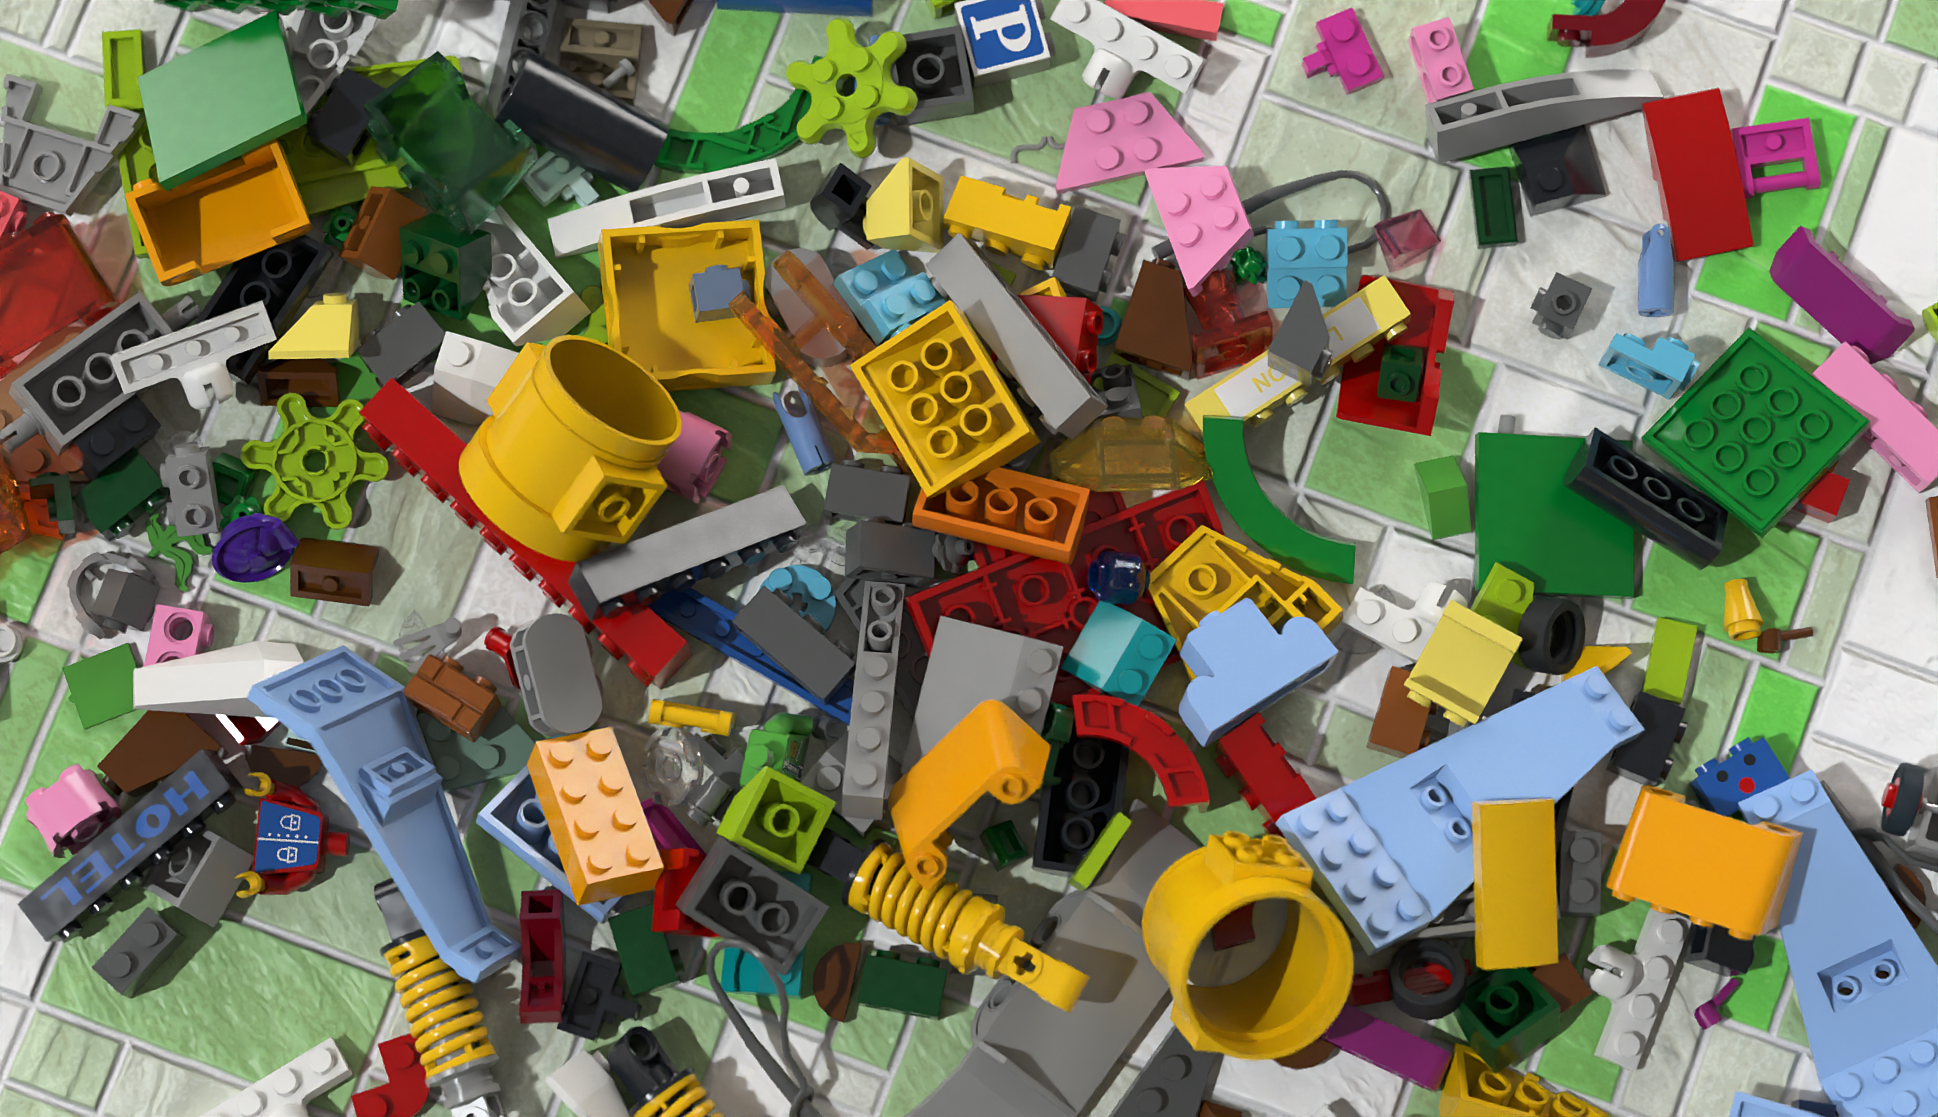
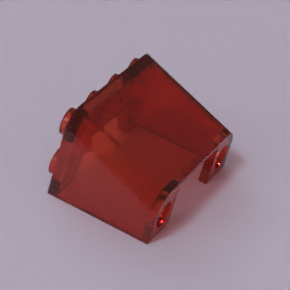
[0,212,121,380]

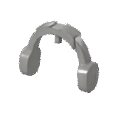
[67,552,156,640]

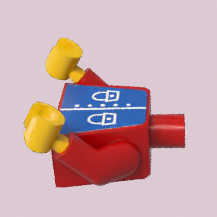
[235,772,350,898]

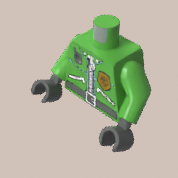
[740,713,841,788]

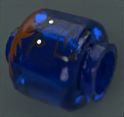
[1087,551,1150,605]

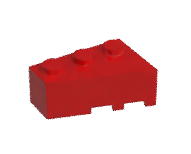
[1214,712,1317,845]

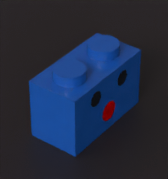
[1689,737,1790,817]

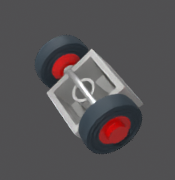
[1881,762,1938,859]

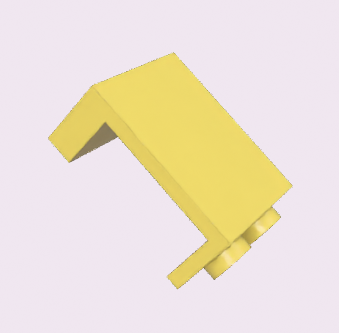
[1404,600,1523,728]

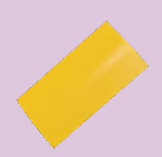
[1472,798,1558,970]

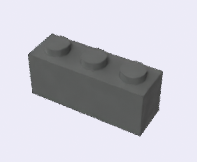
[732,586,856,705]

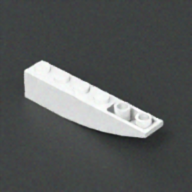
[548,158,786,258]

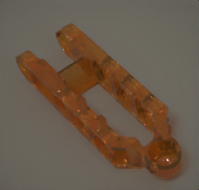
[728,250,914,475]

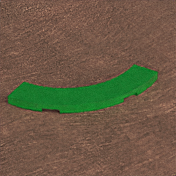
[654,55,850,174]
[1203,415,1356,584]

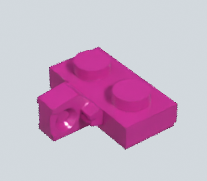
[1301,7,1384,95]

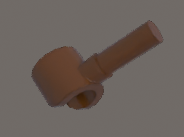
[1757,627,1813,654]

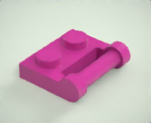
[1730,118,1820,199]

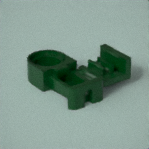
[1041,702,1074,787]

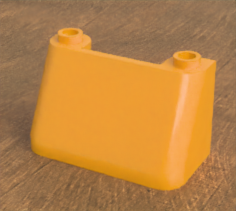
[888,700,1051,891]

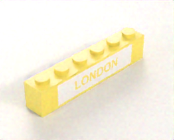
[1184,275,1411,438]

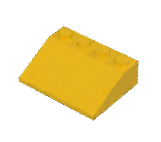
[850,300,1041,499]

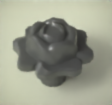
[932,533,975,573]

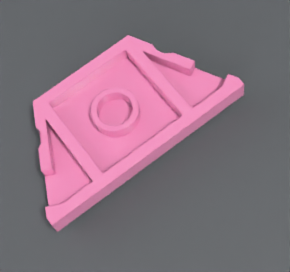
[1055,92,1204,194]
[1144,166,1254,297]

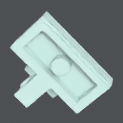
[519,151,599,207]

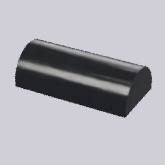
[494,50,669,193]
[193,234,334,387]
[1563,427,1728,570]
[1032,716,1130,879]

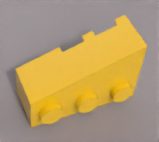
[943,175,1072,270]

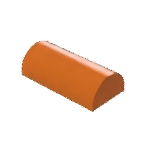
[912,467,1090,565]

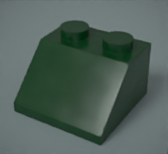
[1453,967,1560,1074]

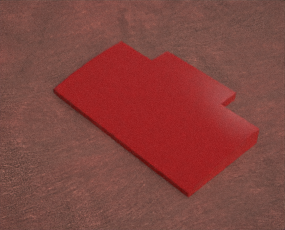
[904,472,1225,706]

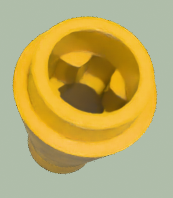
[1724,579,1764,641]

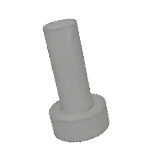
[601,58,636,90]

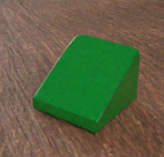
[212,453,257,505]

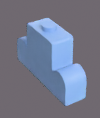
[1179,598,1338,748]

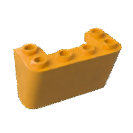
[125,138,313,287]
[1606,784,1803,940]

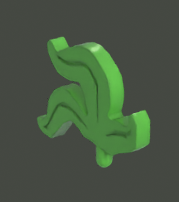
[145,514,214,593]

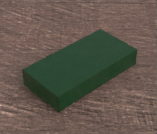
[1468,166,1518,249]

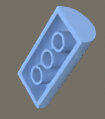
[476,765,633,924]

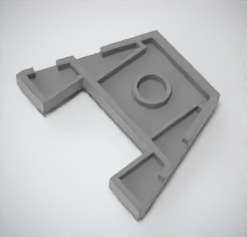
[0,74,145,217]

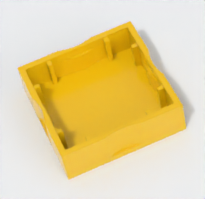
[597,219,776,392]

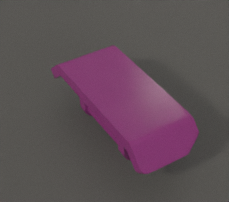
[1769,226,1915,365]

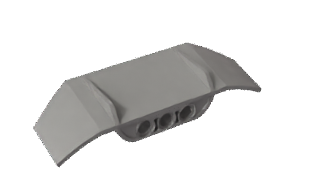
[904,799,1202,1117]

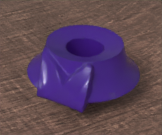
[212,513,300,583]

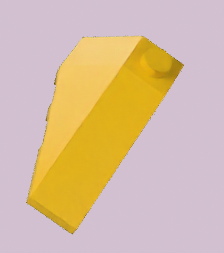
[1439,1043,1609,1117]

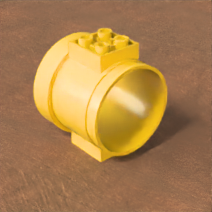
[459,335,682,562]
[1142,831,1353,1060]

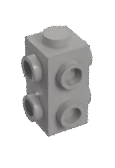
[160,442,221,537]

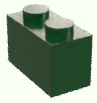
[72,448,170,541]
[607,903,685,999]
[858,949,947,1021]

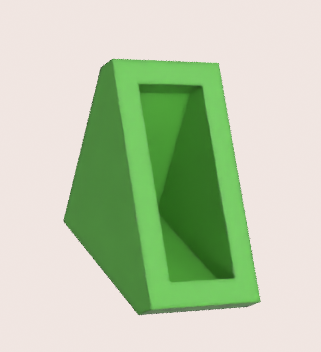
[1414,455,1472,541]

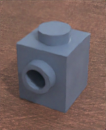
[688,265,751,323]

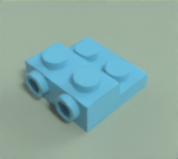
[1266,220,1348,309]
[832,250,946,346]
[1598,333,1700,400]

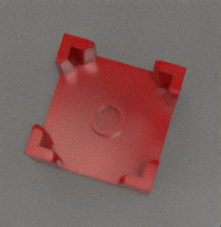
[652,848,726,940]

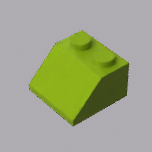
[716,766,836,875]

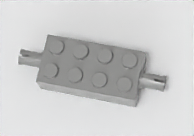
[0,291,201,456]

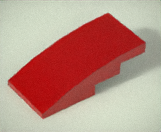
[1641,88,1754,262]

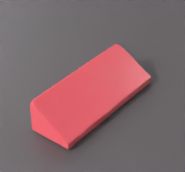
[1104,0,1224,42]

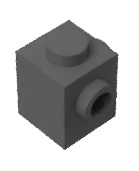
[1530,272,1593,339]
[91,568,161,634]

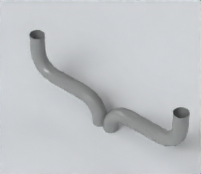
[1010,136,1066,164]

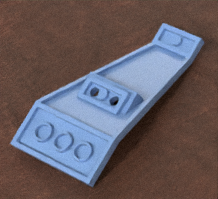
[247,645,522,983]
[1275,666,1645,956]
[1738,770,1938,1117]

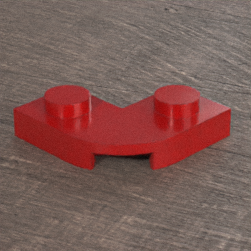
[351,1033,431,1117]

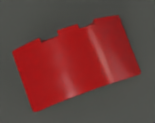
[1336,274,1454,436]
[1071,694,1210,813]

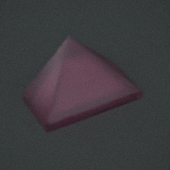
[1373,209,1441,273]

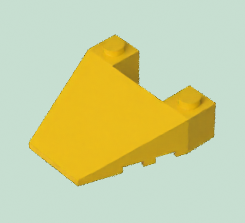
[1145,525,1343,681]

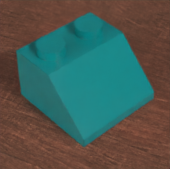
[1060,599,1177,706]

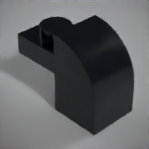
[810,163,874,250]

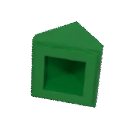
[979,820,1029,872]

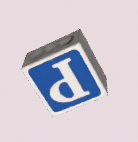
[954,0,1056,89]

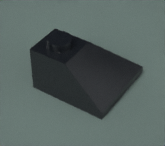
[1508,124,1606,217]

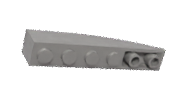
[1425,69,1664,164]
[842,581,905,820]

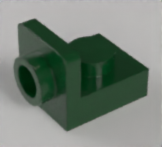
[1377,343,1423,402]
[28,472,75,535]

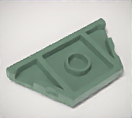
[416,705,535,793]

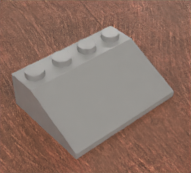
[900,616,1063,805]

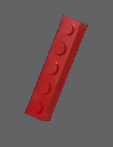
[1346,957,1473,1007]

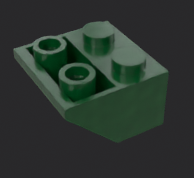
[400,213,492,321]

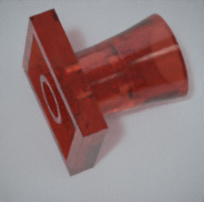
[1183,269,1273,380]

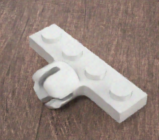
[1050,0,1206,99]
[109,301,277,409]
[1341,582,1468,663]
[1582,908,1692,1072]
[199,1037,353,1117]

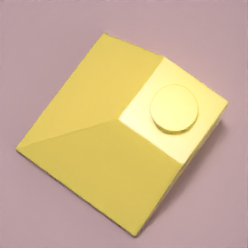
[863,157,944,253]
[268,293,360,359]

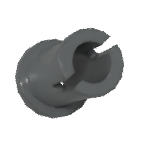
[685,774,734,828]

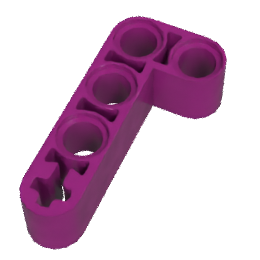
[1318,1003,1453,1093]

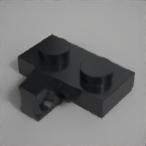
[556,951,642,1042]

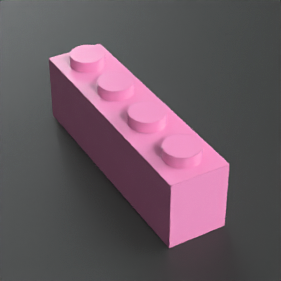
[1811,341,1938,493]

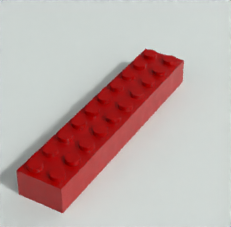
[359,377,693,690]

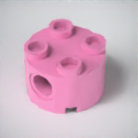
[657,411,732,504]
[25,764,122,858]

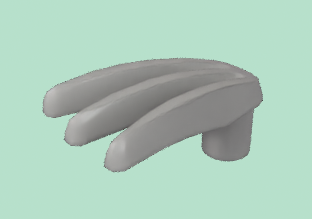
[393,618,462,673]

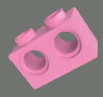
[1408,17,1474,104]
[144,604,215,667]

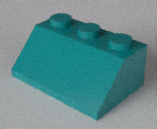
[721,871,813,1000]

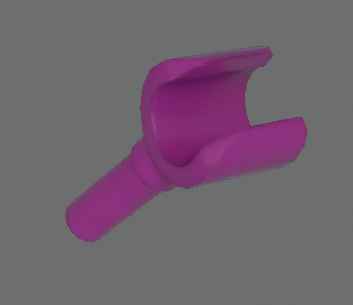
[1694,978,1739,1030]

